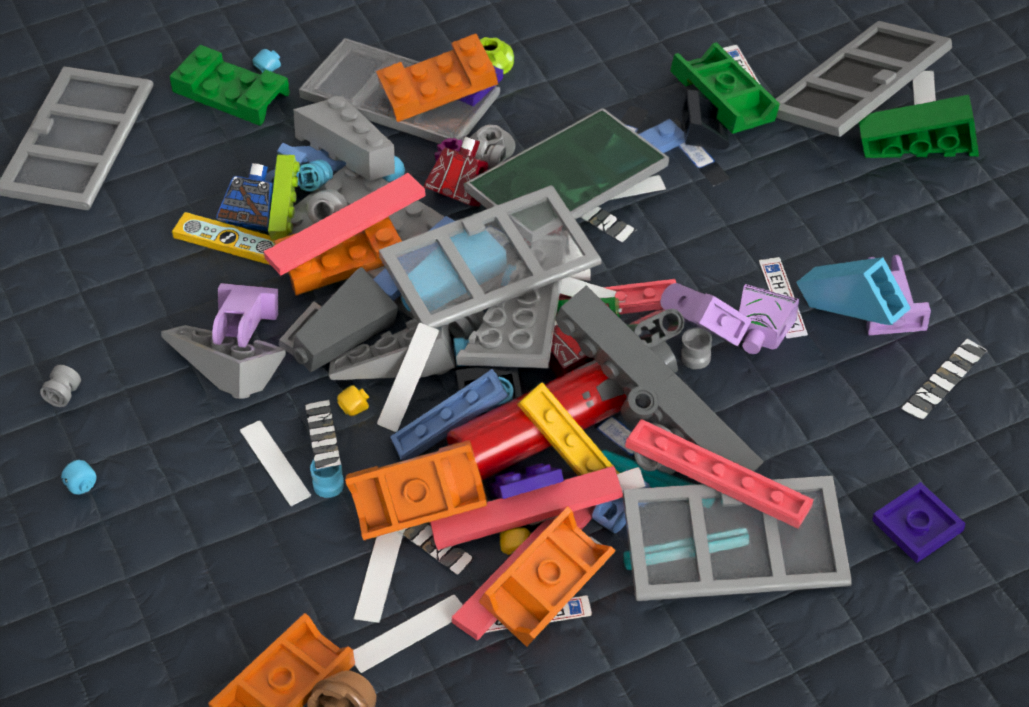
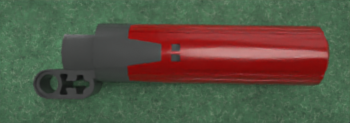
[447,309,684,481]

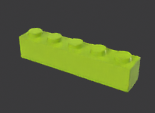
[268,155,300,240]

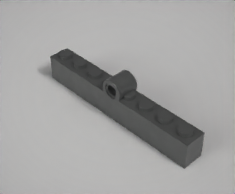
[555,285,764,472]

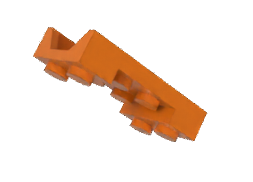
[376,33,498,122]
[274,216,402,295]
[345,440,487,540]
[478,506,616,647]
[208,613,355,707]

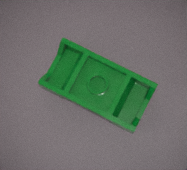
[670,42,780,134]
[169,45,290,126]

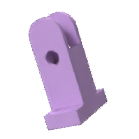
[866,255,931,335]
[212,283,278,347]
[660,283,752,346]

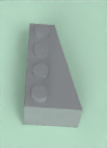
[293,96,395,181]

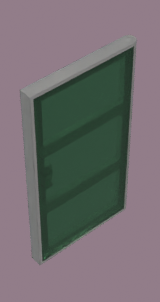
[464,108,669,245]

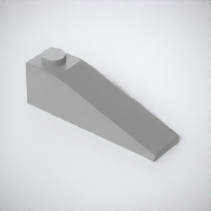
[329,309,455,380]
[161,325,286,399]

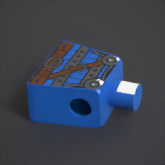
[216,163,273,232]

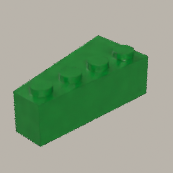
[859,95,979,158]

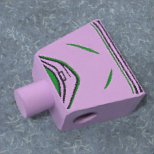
[739,284,799,354]

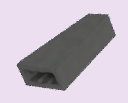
[292,267,398,373]

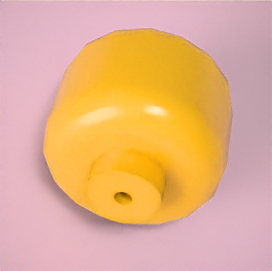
[337,386,370,416]
[499,527,531,555]

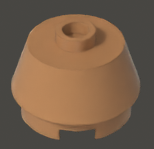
[307,670,376,707]

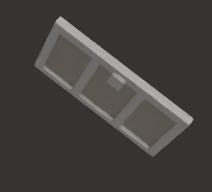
[776,21,952,137]

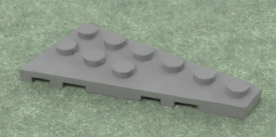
[456,237,567,368]

